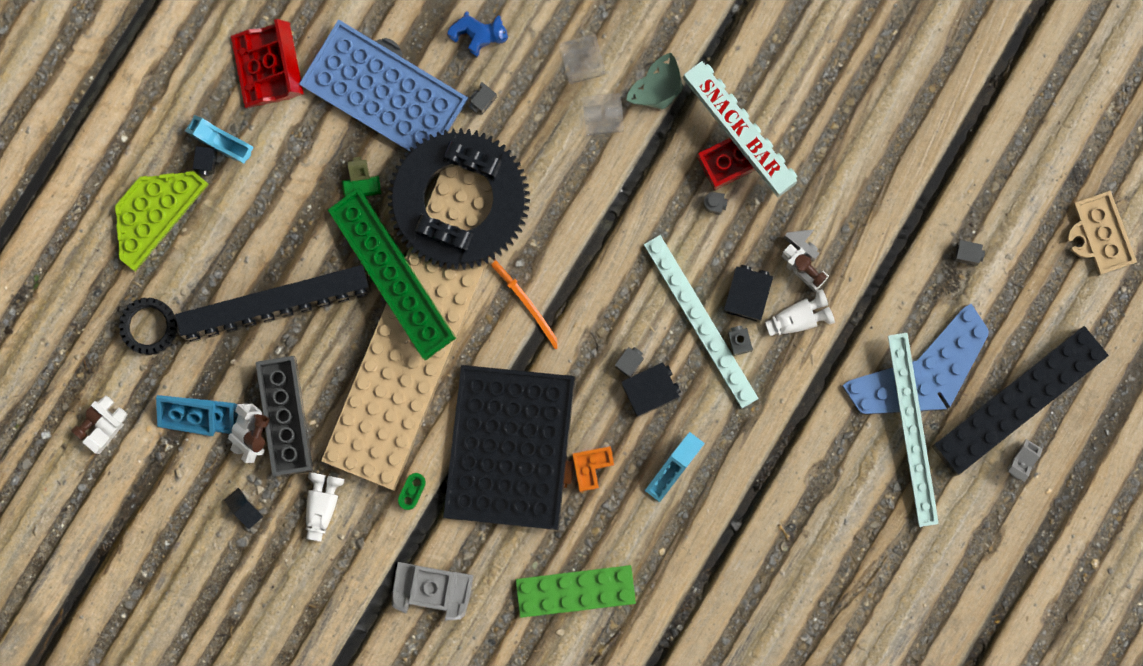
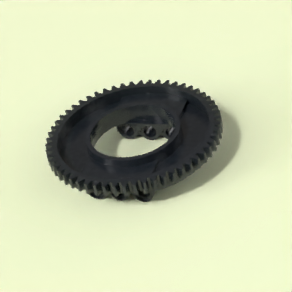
[387,128,530,270]

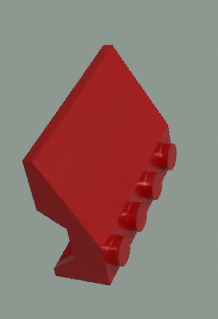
[231,19,304,108]

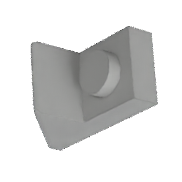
[784,230,820,262]

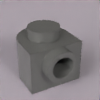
[704,192,728,215]

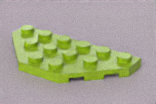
[115,171,209,272]

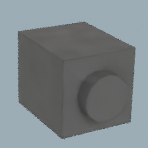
[954,240,985,266]
[615,347,644,378]

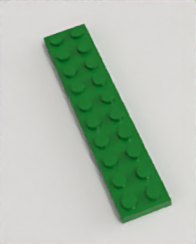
[328,188,456,361]

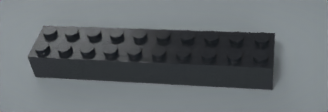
[175,265,371,342]
[931,326,1109,476]

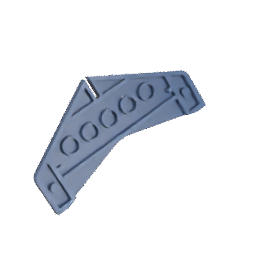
[842,304,989,414]

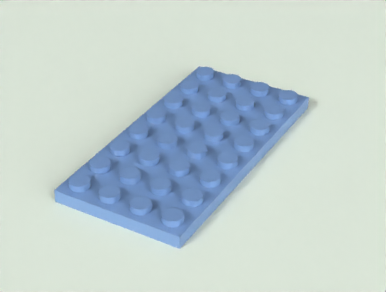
[299,19,469,152]

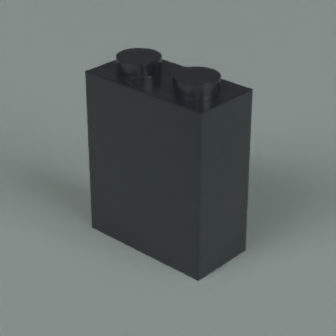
[723,265,774,323]
[621,362,681,418]

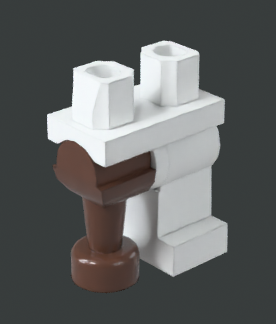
[781,244,829,292]
[71,395,128,454]
[228,404,269,463]

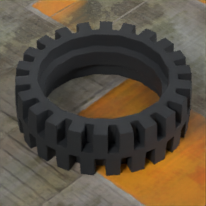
[119,298,178,355]

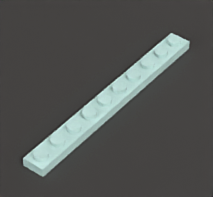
[644,235,759,409]
[888,333,939,527]

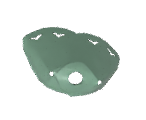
[627,53,683,110]

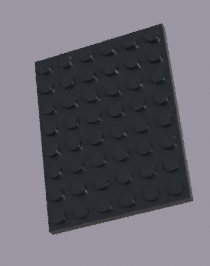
[443,365,576,530]

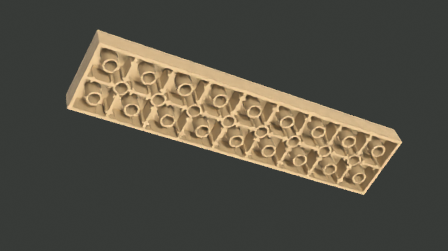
[321,166,525,491]

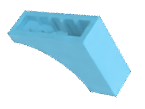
[645,432,705,502]

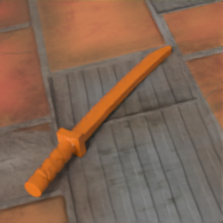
[491,260,558,349]

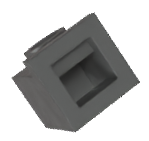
[468,82,497,115]
[728,326,753,356]

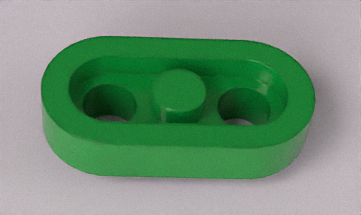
[398,473,426,510]

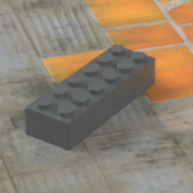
[256,356,313,478]

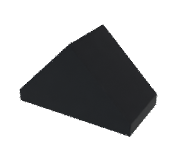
[224,488,264,529]

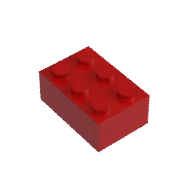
[697,138,756,191]

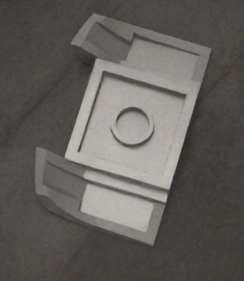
[391,562,474,620]

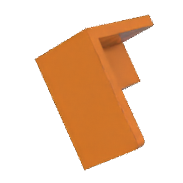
[573,446,614,493]

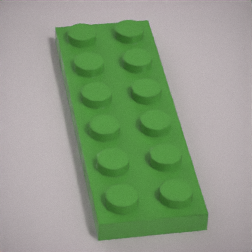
[516,565,636,618]

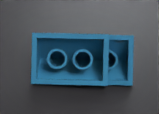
[156,395,238,436]

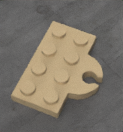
[1067,191,1137,275]

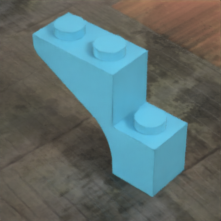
[185,115,254,164]

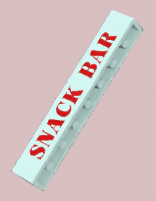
[683,61,797,198]

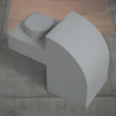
[1007,439,1042,482]

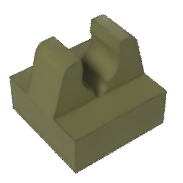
[348,157,370,181]

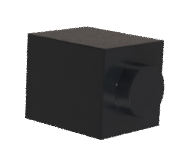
[193,146,217,176]

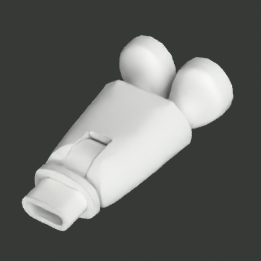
[765,289,835,336]
[306,472,345,541]

